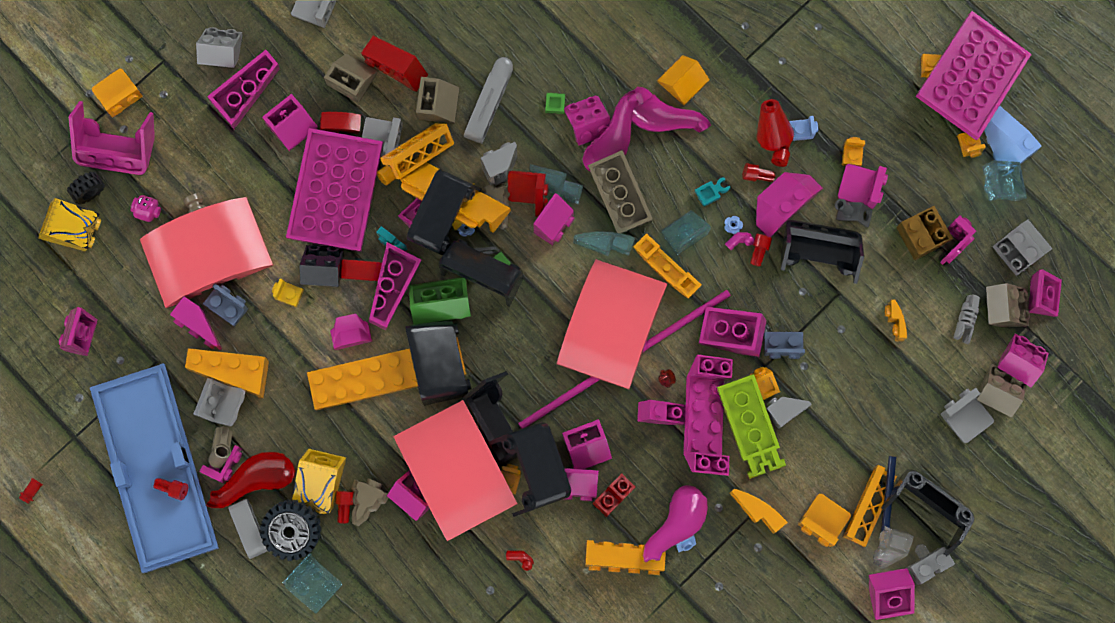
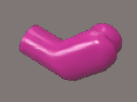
[725,232,754,250]

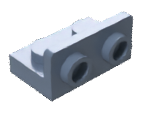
[203,284,248,327]
[764,332,805,359]

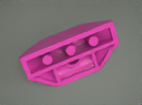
[756,172,823,237]

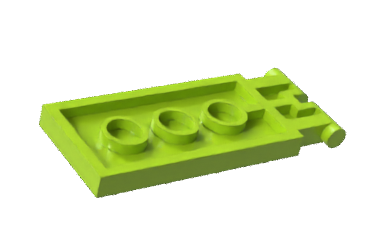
[716,374,786,479]

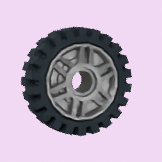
[260,500,321,561]

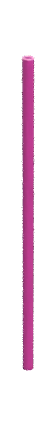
[518,290,731,429]

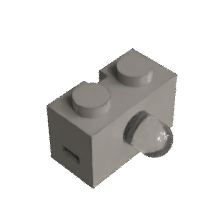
[906,544,955,585]

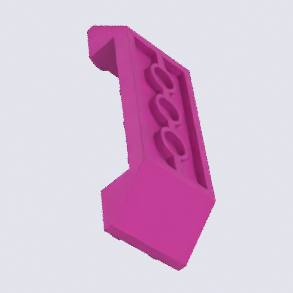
[684,355,733,476]

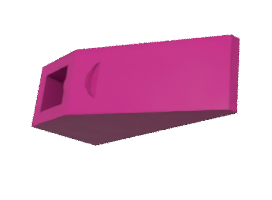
[170,296,221,350]
[637,400,685,425]

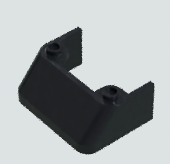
[407,169,482,255]
[781,220,864,284]
[438,239,523,307]
[457,371,518,467]
[488,422,571,517]
[881,469,974,556]

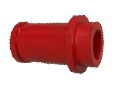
[19,478,43,504]

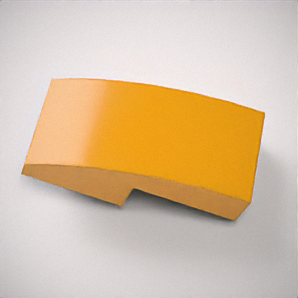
[885,300,907,341]

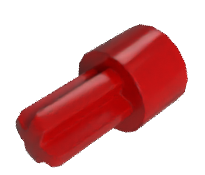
[771,145,790,167]
[742,163,775,182]
[750,234,772,267]
[153,478,188,501]
[335,491,354,524]

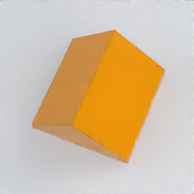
[657,55,710,106]

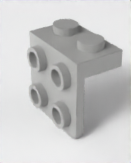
[193,378,245,426]
[940,388,994,443]

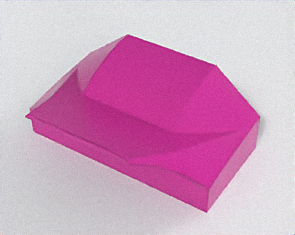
[330,313,372,350]

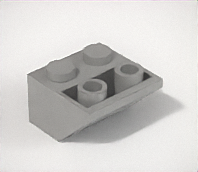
[196,27,242,68]
[481,142,517,186]
[992,220,1052,276]

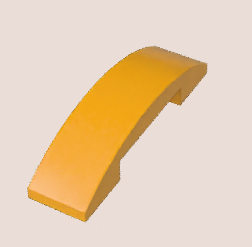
[633,233,702,299]

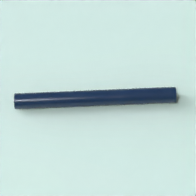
[881,456,897,535]

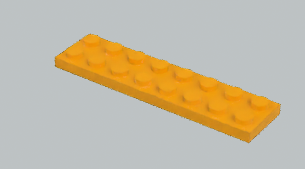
[307,337,466,411]

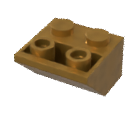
[897,206,953,260]

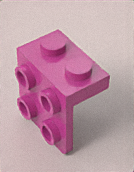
[564,96,611,146]
[837,164,888,209]
[940,215,976,265]

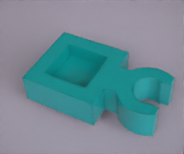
[694,177,730,207]
[377,226,407,252]

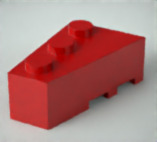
[361,36,428,92]

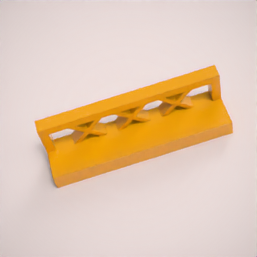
[380,123,454,179]
[843,465,897,547]

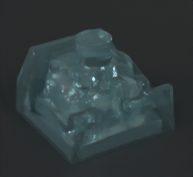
[983,160,1027,201]

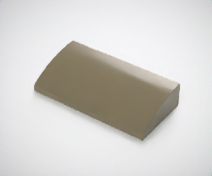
[588,150,653,235]

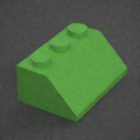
[409,277,471,325]

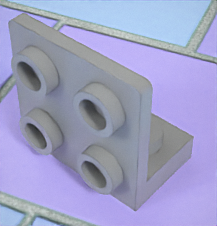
[291,0,337,28]
[362,117,403,157]

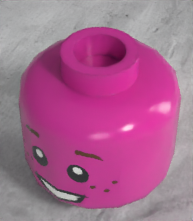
[131,195,161,222]

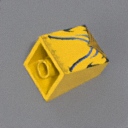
[38,198,101,251]
[292,449,346,514]

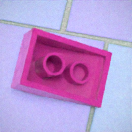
[59,307,98,356]
[699,307,766,357]

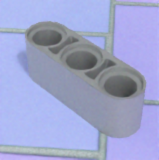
[228,499,268,559]

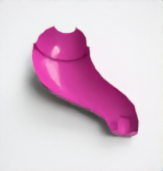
[625,87,711,133]
[583,89,639,171]
[643,485,708,562]

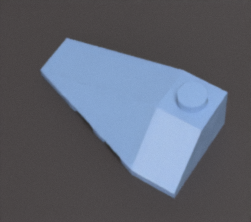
[984,106,1041,174]

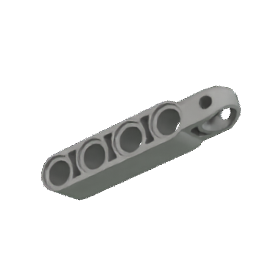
[464,57,513,144]

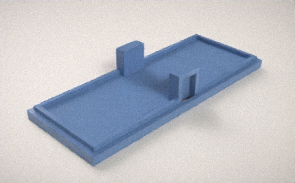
[90,363,219,573]

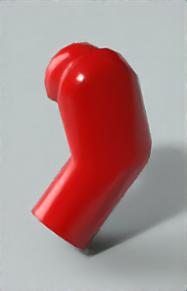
[506,550,534,571]

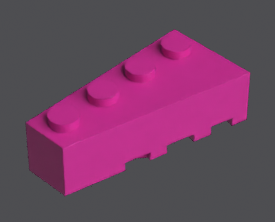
[207,50,280,129]
[369,242,421,330]

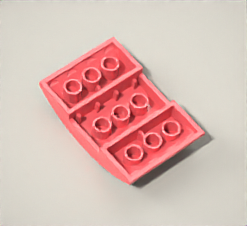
[140,197,273,308]
[557,259,668,389]
[393,400,517,541]

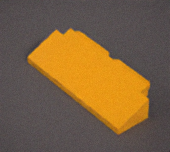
[399,158,511,233]

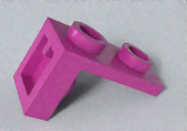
[199,445,242,484]

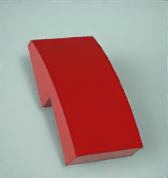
[320,112,361,134]
[340,259,382,281]
[592,474,635,517]

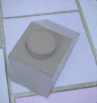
[766,397,812,429]

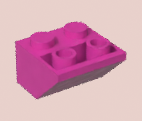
[262,94,318,151]
[997,333,1049,388]
[562,419,612,470]

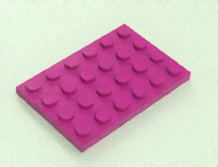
[915,11,1032,140]
[286,128,384,252]

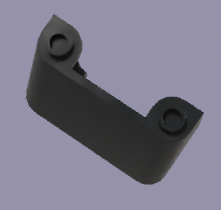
[405,320,472,406]

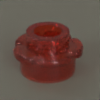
[658,369,676,388]

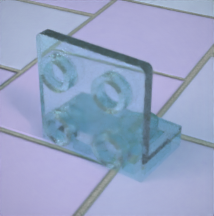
[282,553,342,613]

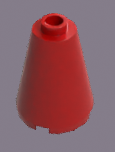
[756,99,794,151]

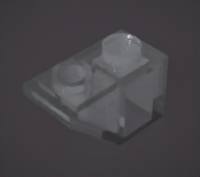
[873,526,914,569]

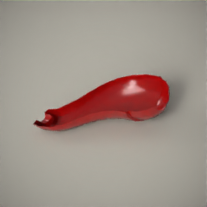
[206,452,295,508]

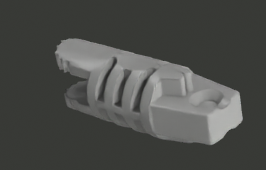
[953,294,980,344]

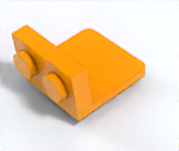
[92,69,143,118]
[798,494,851,547]

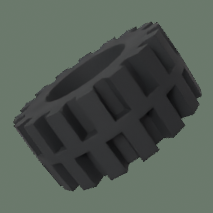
[67,172,105,205]

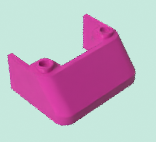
[69,101,155,175]

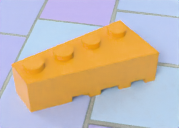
[185,348,269,398]
[585,540,666,575]

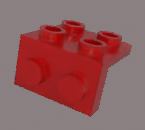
[508,171,549,217]

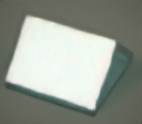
[661,210,711,255]

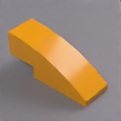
[730,489,788,534]

